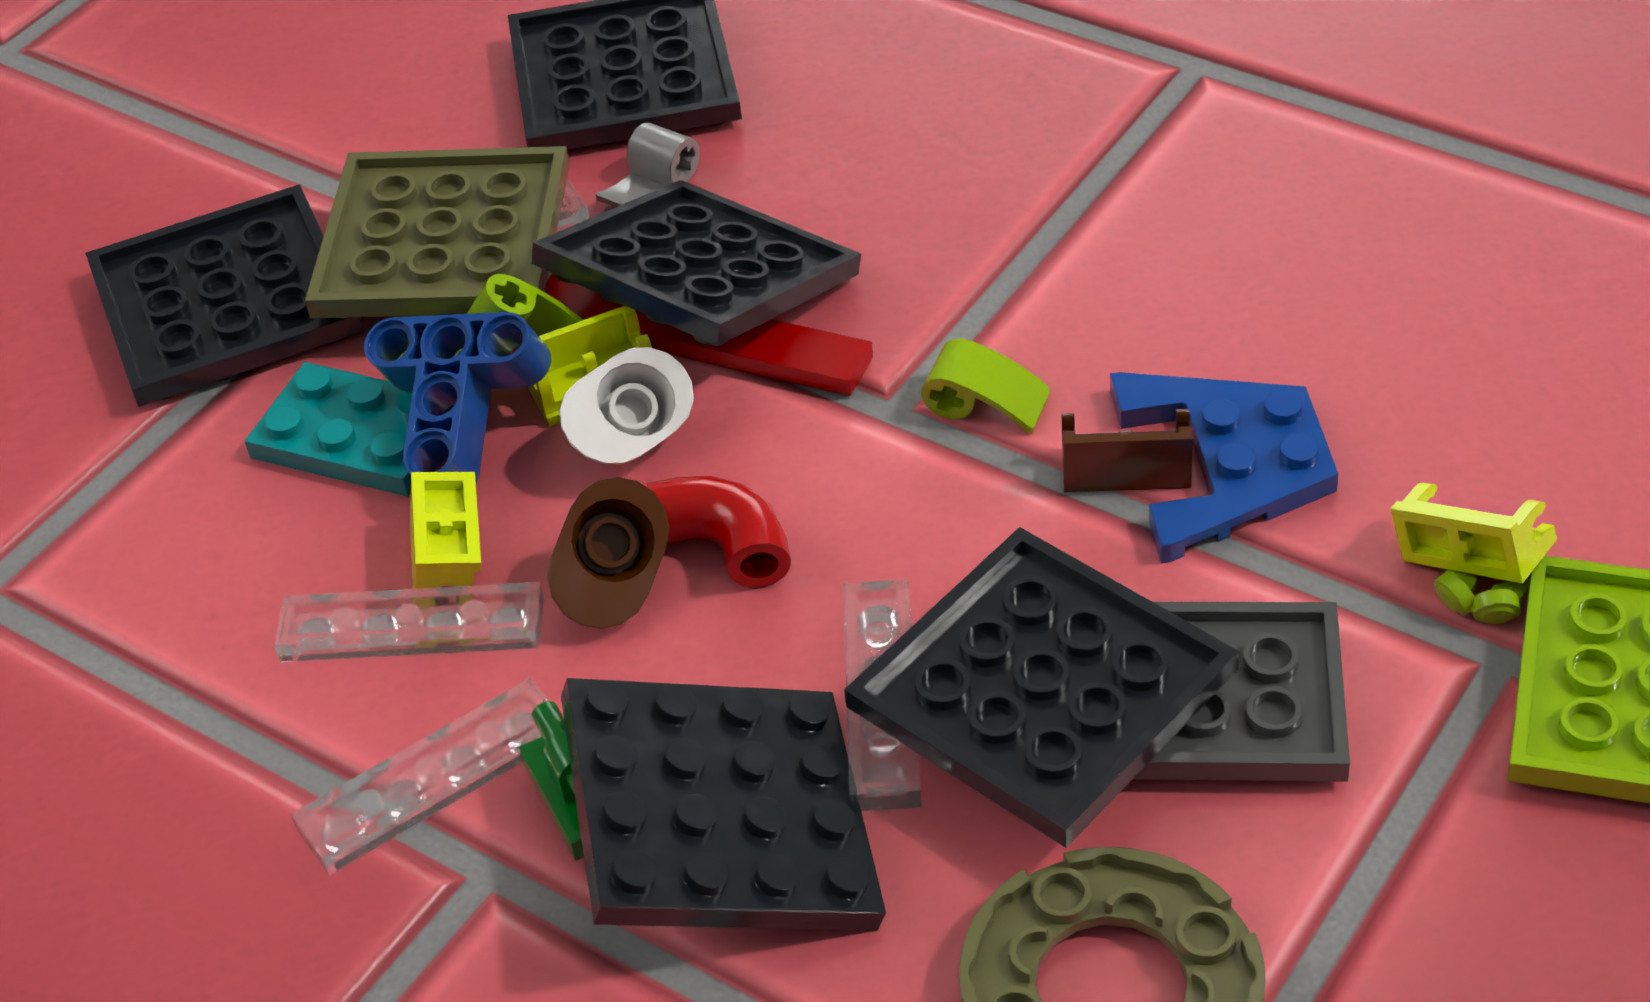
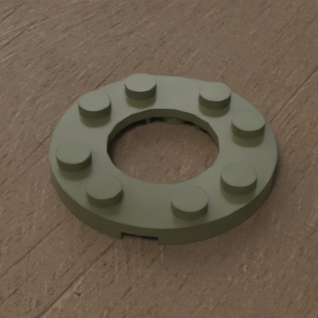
[959,847,1266,1002]

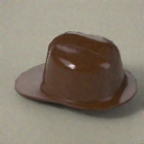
[547,477,670,629]

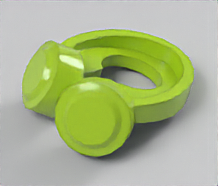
[1434,570,1530,624]

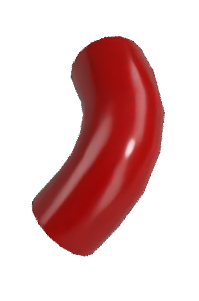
[647,476,791,588]

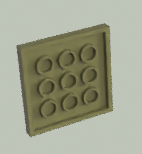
[305,146,570,318]

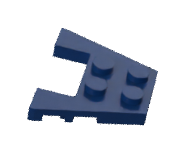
[1110,372,1339,564]

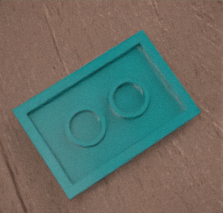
[245,362,455,497]

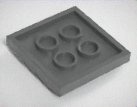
[1133,602,1350,782]

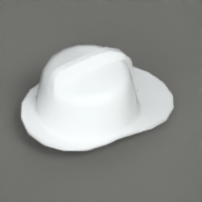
[559,347,694,464]

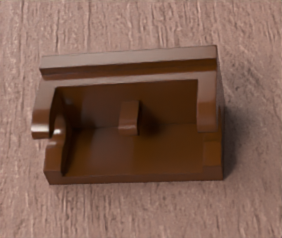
[1061,409,1193,492]

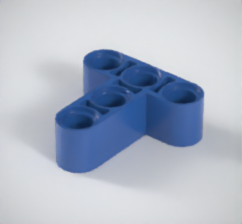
[364,312,551,484]

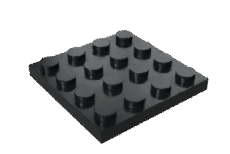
[507,0,742,149]
[532,180,861,346]
[85,184,364,407]
[844,527,1239,848]
[561,678,886,931]

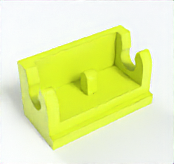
[519,306,652,427]
[410,472,481,612]
[1390,482,1557,584]

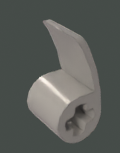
[595,123,700,207]

